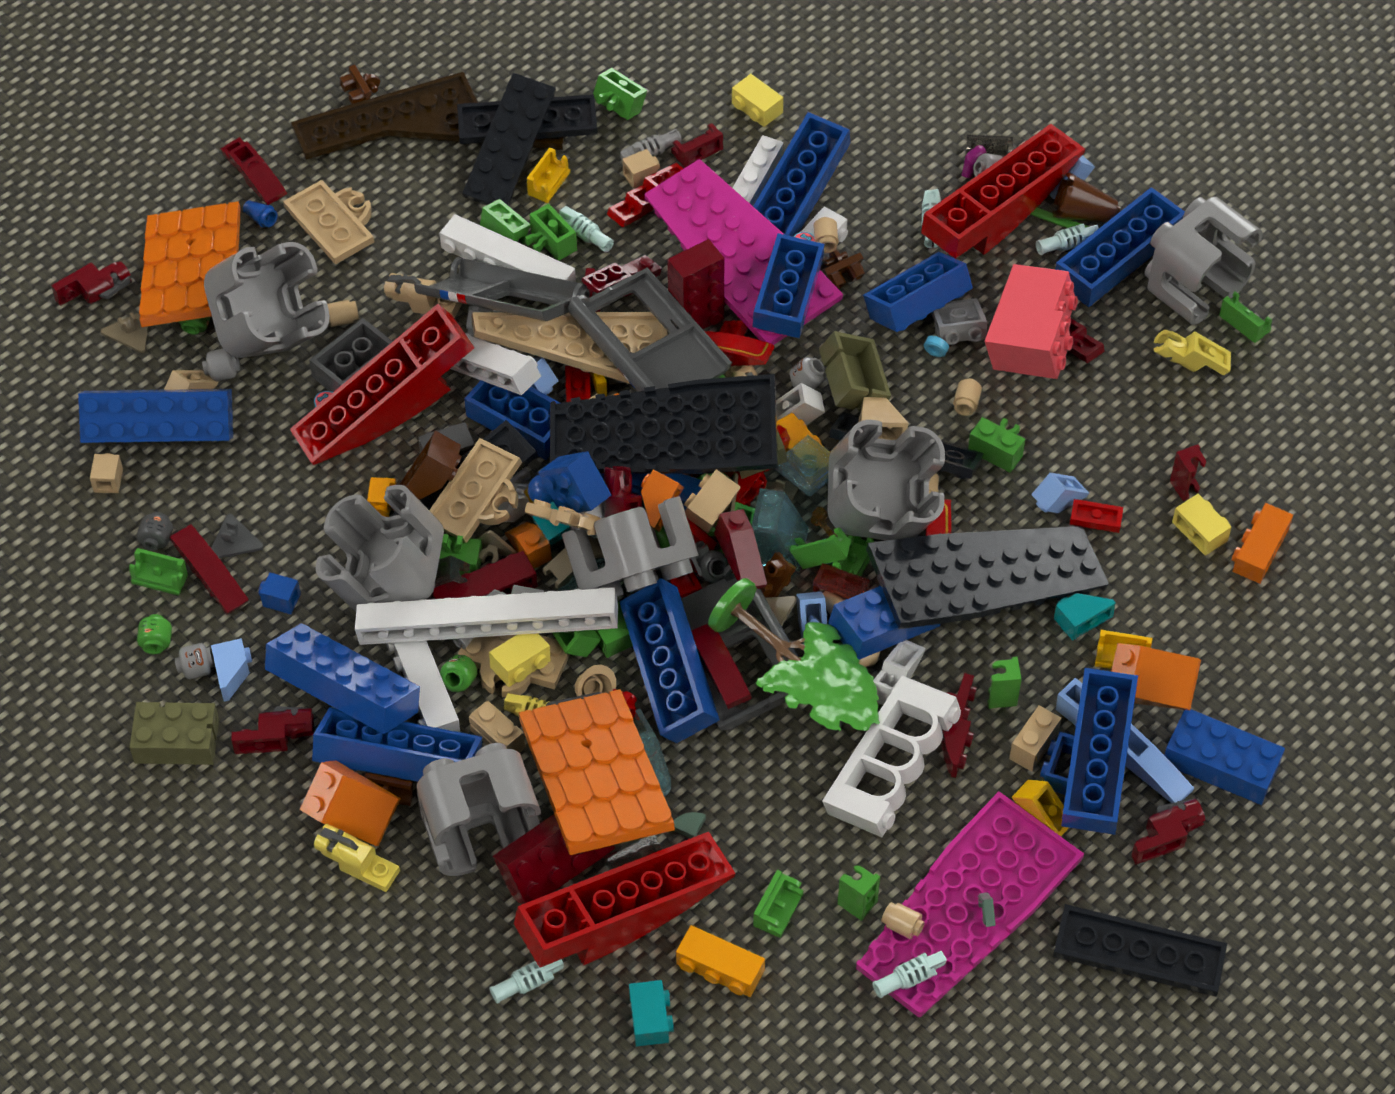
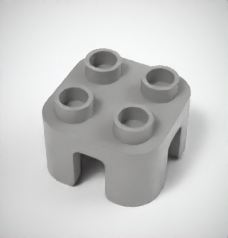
[1144,196,1263,325]
[204,242,330,358]
[827,420,945,540]
[316,485,444,612]
[561,496,699,597]
[416,743,541,876]

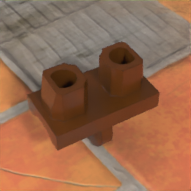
[339,64,380,104]
[823,249,865,289]
[760,552,796,598]
[365,772,413,806]

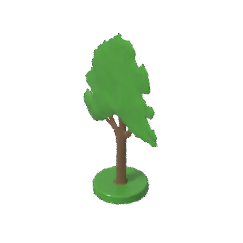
[708,578,880,731]

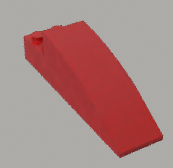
[921,124,1085,259]
[290,304,475,465]
[514,831,736,968]

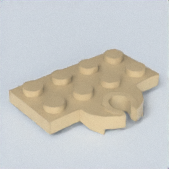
[283,180,374,264]
[429,438,522,543]
[524,499,601,535]
[458,635,570,697]

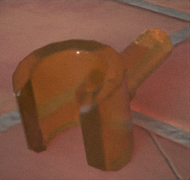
[810,506,837,537]

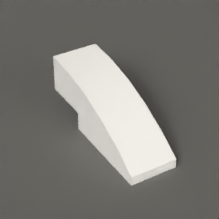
[873,640,926,705]

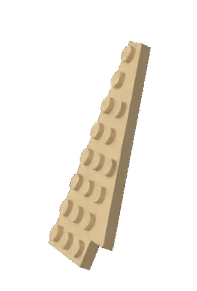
[472,312,668,384]

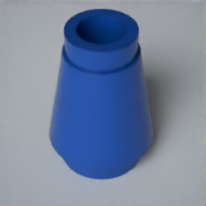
[243,200,278,227]

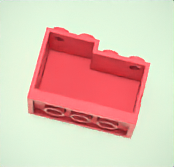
[984,264,1078,379]

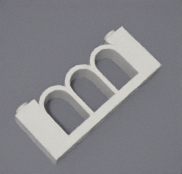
[822,676,961,837]

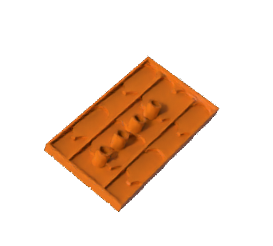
[139,201,241,327]
[519,689,675,855]

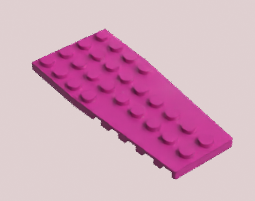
[645,159,843,345]
[856,791,1084,1017]

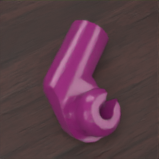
[961,145,987,178]

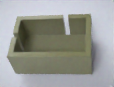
[819,331,891,411]
[129,702,219,765]

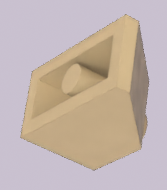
[164,370,219,390]

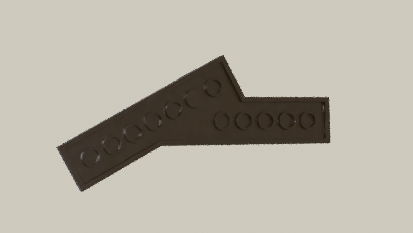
[291,71,565,160]

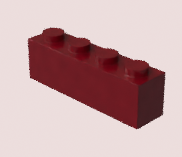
[431,551,538,599]

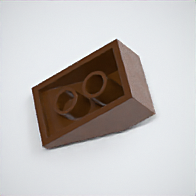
[391,430,462,512]

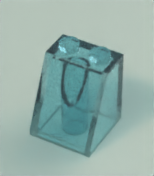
[751,488,809,572]

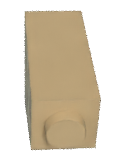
[859,397,909,440]

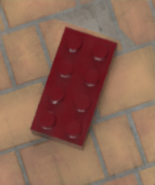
[667,239,725,329]
[492,814,615,904]

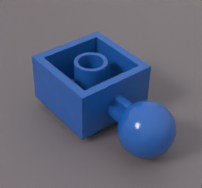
[528,451,611,513]

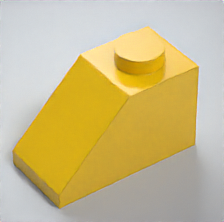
[1012,780,1069,836]

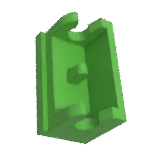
[480,199,531,244]
[1219,291,1272,343]
[789,527,851,569]
[831,535,874,589]
[129,548,188,596]
[987,657,1021,709]
[838,866,880,921]
[753,870,804,938]

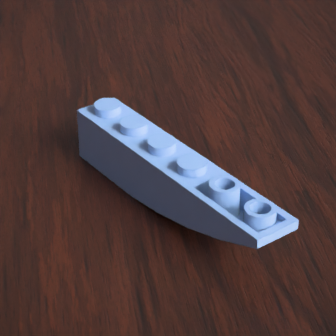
[1056,678,1194,803]

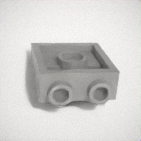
[931,298,987,345]

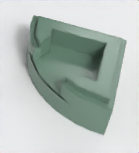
[674,812,706,839]
[978,892,996,927]

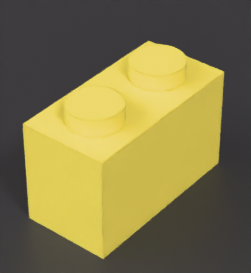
[732,74,784,127]
[1172,494,1232,556]
[489,633,551,687]

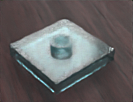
[775,435,831,497]

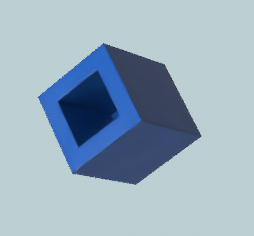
[258,573,301,614]

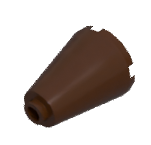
[1052,173,1121,222]

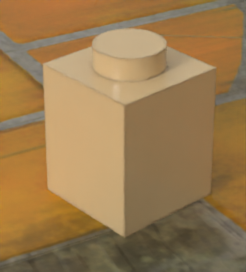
[622,149,660,189]
[90,453,123,493]

